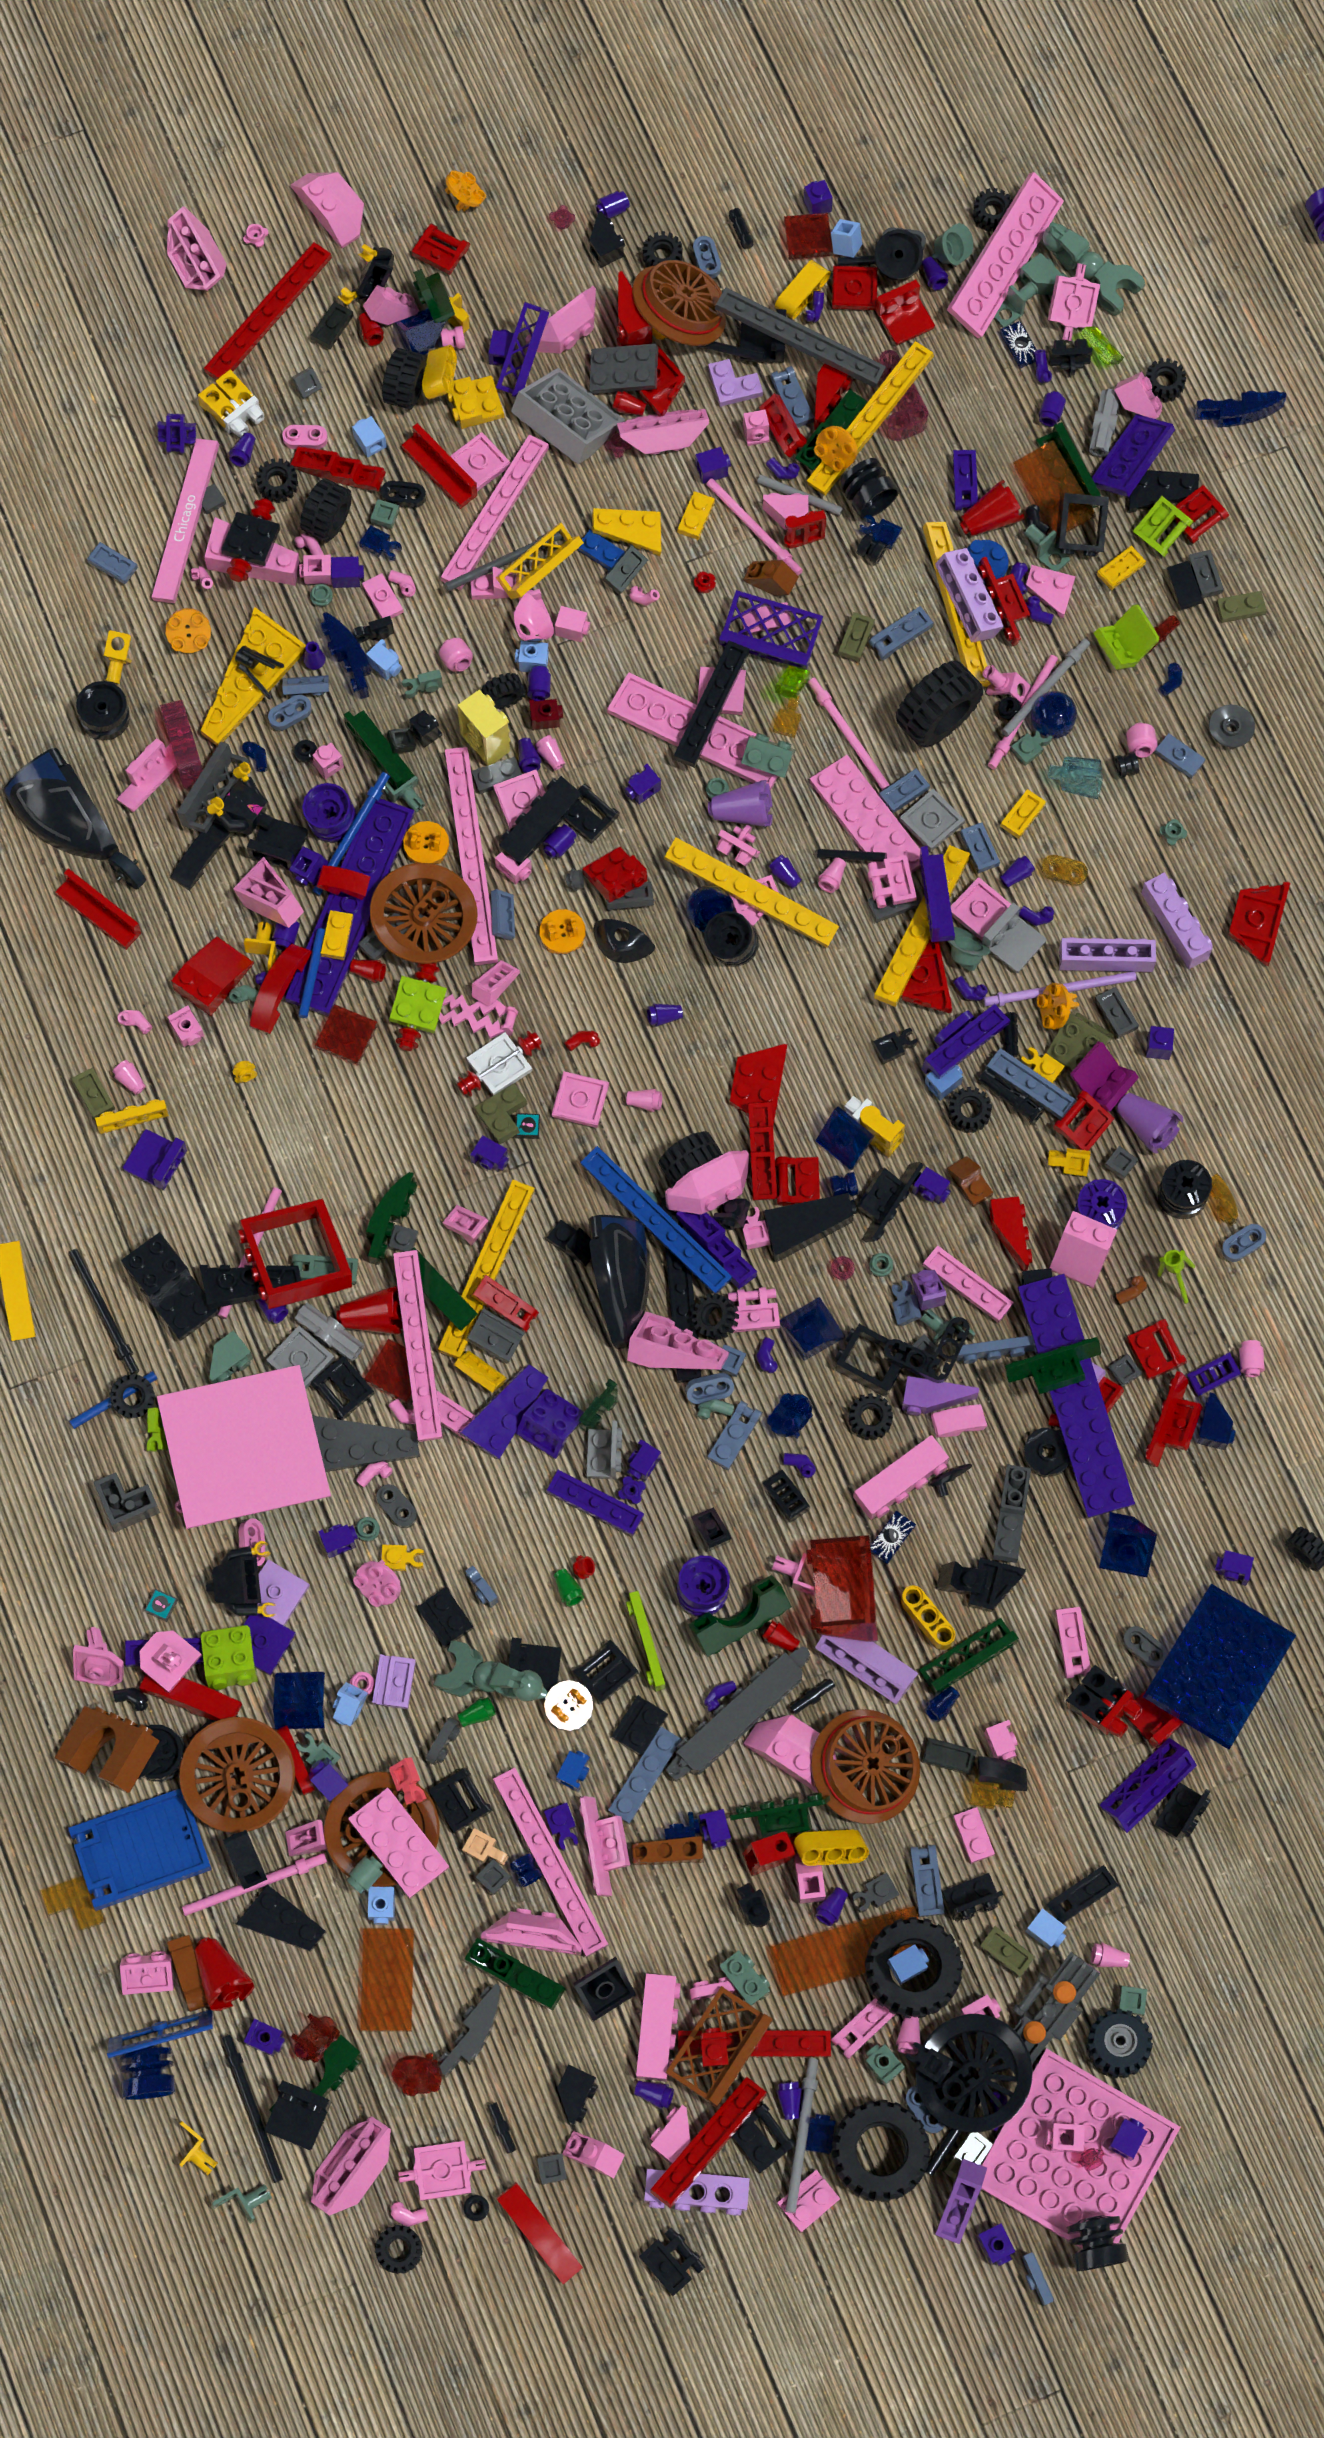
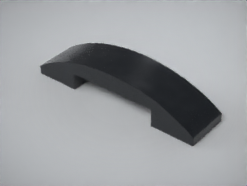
[171,818,237,891]

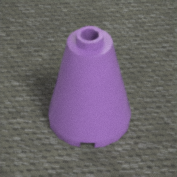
[708,780,773,827]
[1116,1093,1183,1154]

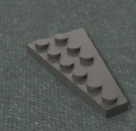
[312,1415,420,1472]

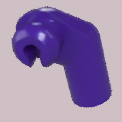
[805,291,824,323]
[766,457,800,479]
[1010,562,1028,595]
[1019,906,1054,926]
[953,976,988,1001]
[704,1681,737,1712]

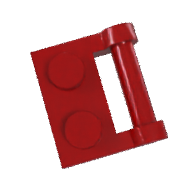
[412,224,470,275]
[1173,484,1229,544]
[784,510,827,549]
[1053,1090,1115,1151]
[776,1156,820,1206]
[1127,1319,1187,1381]

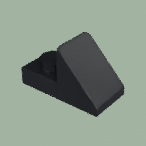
[547,1220,592,1267]
[691,1507,732,1552]
[936,1561,988,1596]

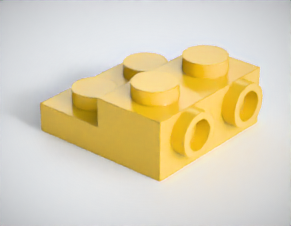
[446,375,504,429]

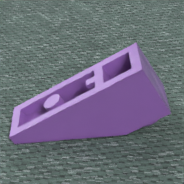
[902,1376,979,1416]
[935,2159,987,2244]

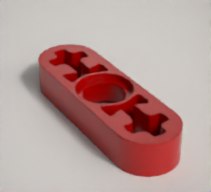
[276,1725,315,1795]

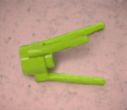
[1157,1250,1195,1304]

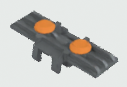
[1013,1951,1100,2064]

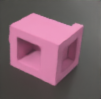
[743,409,769,446]
[299,555,332,586]
[312,743,344,780]
[168,1005,204,1047]
[984,1720,1018,1761]
[1046,2123,1085,2154]

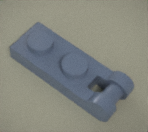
[770,366,814,428]
[869,606,934,660]
[707,1400,763,1471]
[910,1845,944,1917]

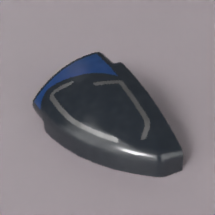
[3,748,119,860]
[588,1215,650,1349]

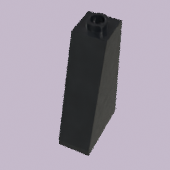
[764,1193,857,1262]

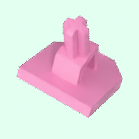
[73,1627,124,1687]
[139,1631,202,1693]

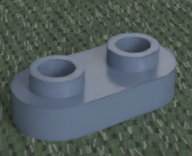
[693,236,721,279]
[268,695,312,731]
[1222,1224,1266,1262]
[685,1373,734,1404]
[905,2085,945,2134]

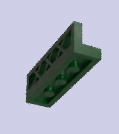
[1036,422,1101,516]
[343,710,415,790]
[919,1618,1019,1696]

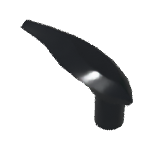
[930,1464,972,1497]

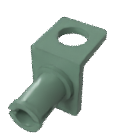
[994,281,1038,328]
[1024,524,1070,572]
[377,775,426,813]
[920,1309,975,1345]
[211,2184,272,2224]

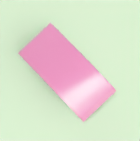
[741,602,792,636]
[931,1404,987,1437]

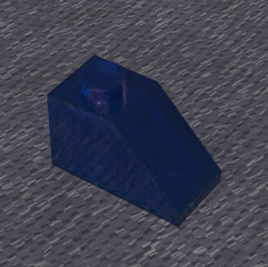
[1197,1392,1236,1450]

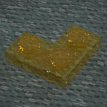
[41,1876,105,1931]

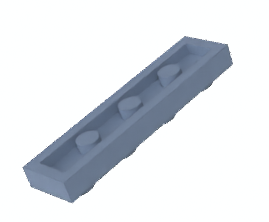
[986,1048,1077,1120]
[955,1335,1037,1364]
[608,1727,682,1825]

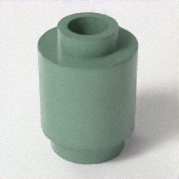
[346,1856,383,1894]

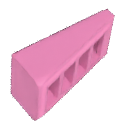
[472,960,520,1006]

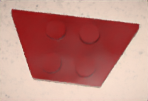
[637,346,685,417]
[1228,882,1290,966]
[901,937,952,1013]
[730,1044,788,1126]

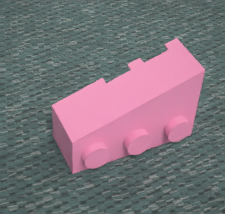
[233,856,304,928]

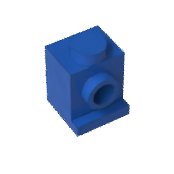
[556,1751,590,1793]

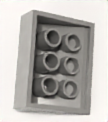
[511,368,625,464]

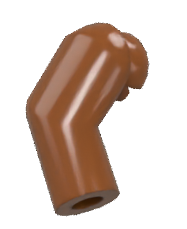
[1116,1276,1147,1305]

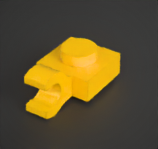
[1048,1148,1091,1176]

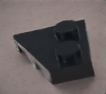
[968,1557,1026,1612]

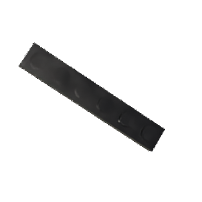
[673,641,750,768]

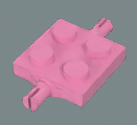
[1047,263,1100,341]
[399,2141,486,2201]

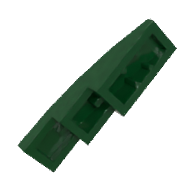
[411,1247,478,1331]

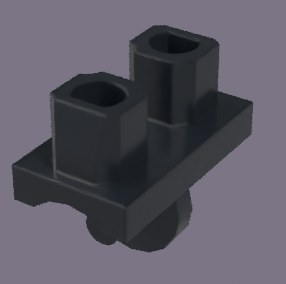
[1050,339,1092,376]
[737,1883,770,1927]

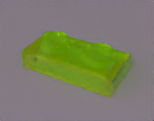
[1080,326,1124,365]
[775,665,810,698]

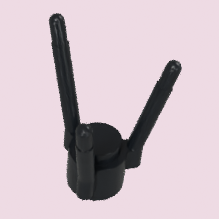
[235,646,284,699]

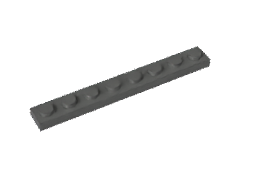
[715,287,886,388]

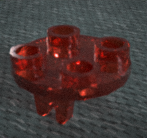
[291,2013,340,2063]
[392,2053,443,2096]

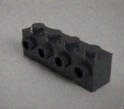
[499,776,583,865]

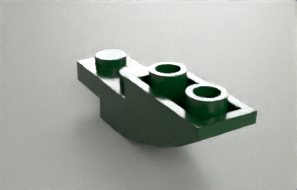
[795,389,868,471]
[366,1172,418,1265]
[465,1937,566,2011]

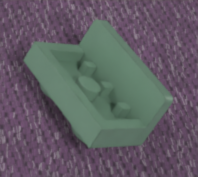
[741,733,796,778]
[720,1950,770,2006]

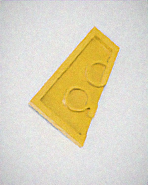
[592,508,661,556]

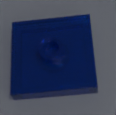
[815,1106,874,1170]

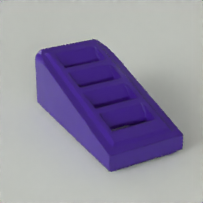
[1187,1352,1242,1397]

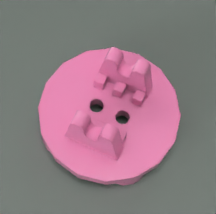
[353,1559,401,1607]

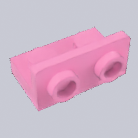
[120,1951,174,1995]

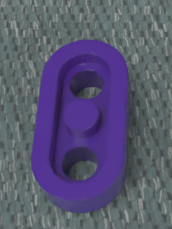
[934,1010,975,1047]

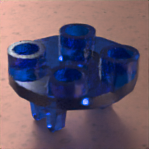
[767,1393,813,1439]

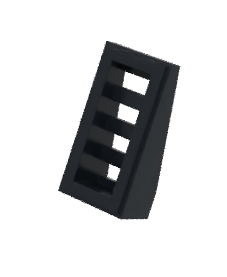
[762,1470,810,1523]

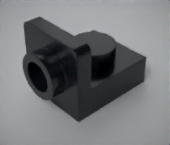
[713,1198,750,1230]

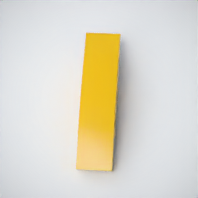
[0,1240,36,1341]

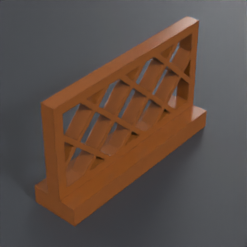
[666,1986,773,2108]

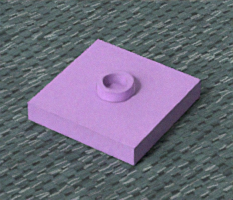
[257,1560,310,1626]

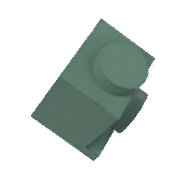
[865,2044,905,2086]

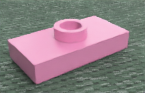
[362,573,404,619]

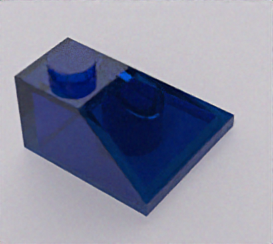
[395,308,446,355]
[779,1297,845,1361]
[1099,1512,1157,1577]

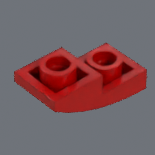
[316,865,370,900]

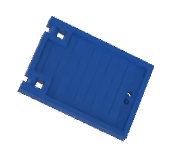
[68,1788,212,1911]

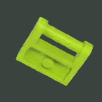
[1133,496,1194,557]

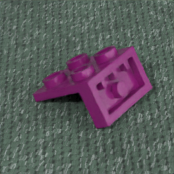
[1070,1041,1139,1112]

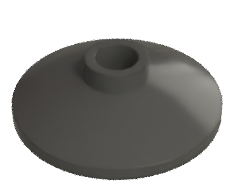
[1209,704,1255,748]

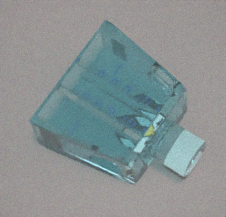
[1048,757,1103,799]

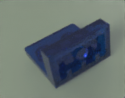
[273,1672,325,1729]

